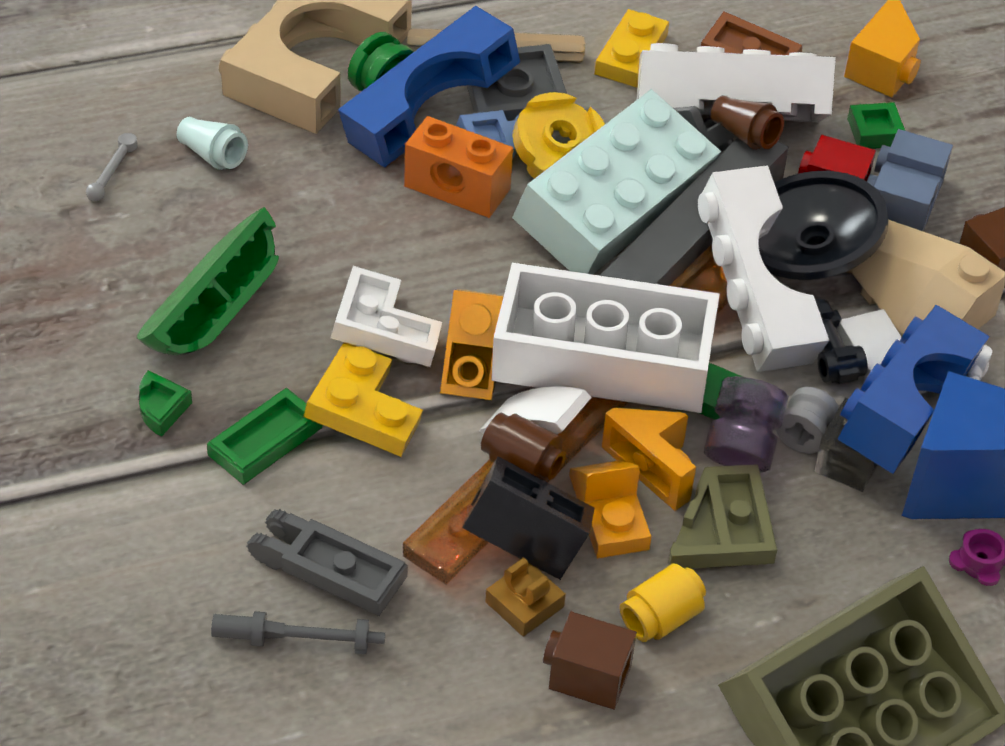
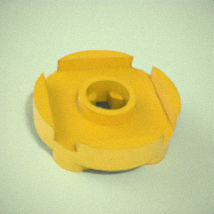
[512,92,605,179]

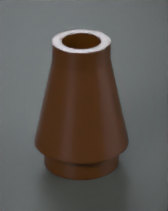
[711,95,784,150]

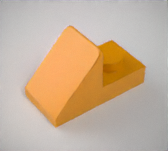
[602,408,696,511]
[569,460,651,559]

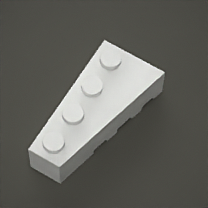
[637,43,836,123]

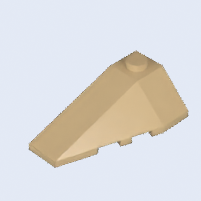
[846,220,1005,337]

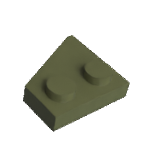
[668,464,777,569]

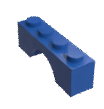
[338,6,520,168]
[837,305,990,474]

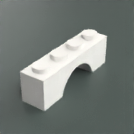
[698,165,829,372]

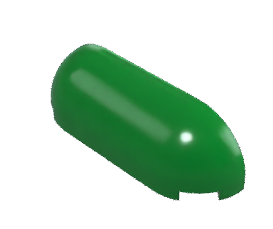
[137,207,279,355]

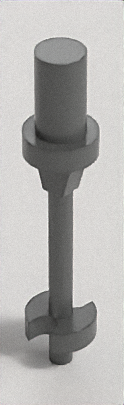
[211,611,385,654]

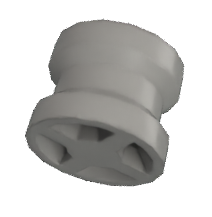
[775,387,841,454]

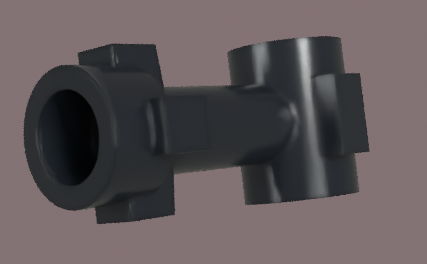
[815,299,868,384]

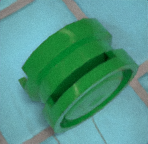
[348,32,415,91]

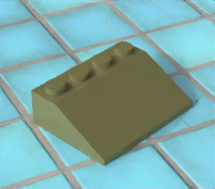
[718,566,1005,746]

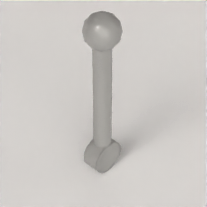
[86,133,138,201]

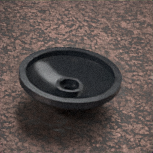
[758,171,888,280]

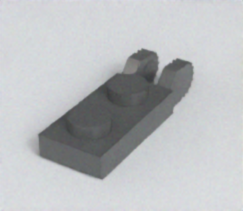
[246,509,408,616]

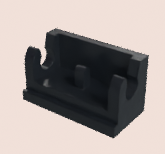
[462,456,595,580]

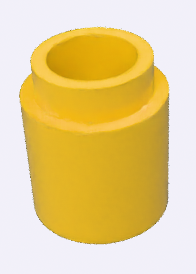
[619,563,706,642]

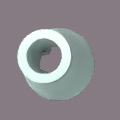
[177,117,248,170]

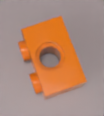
[404,116,513,218]

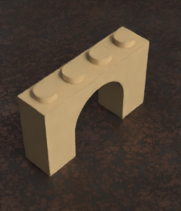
[219,0,412,134]

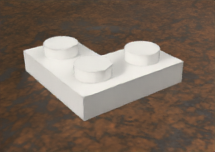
[331,266,442,367]

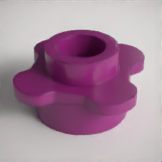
[949,529,1005,586]

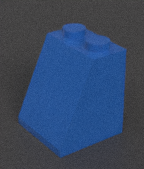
[902,371,1005,519]

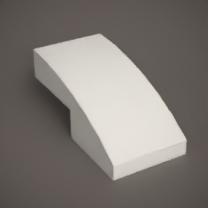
[479,386,592,434]

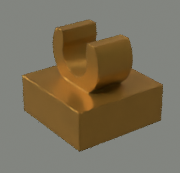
[485,557,566,637]

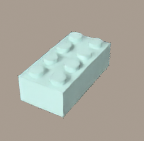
[512,89,721,275]

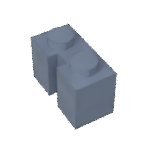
[867,129,953,232]

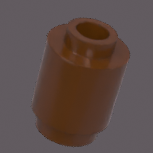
[481,412,566,480]

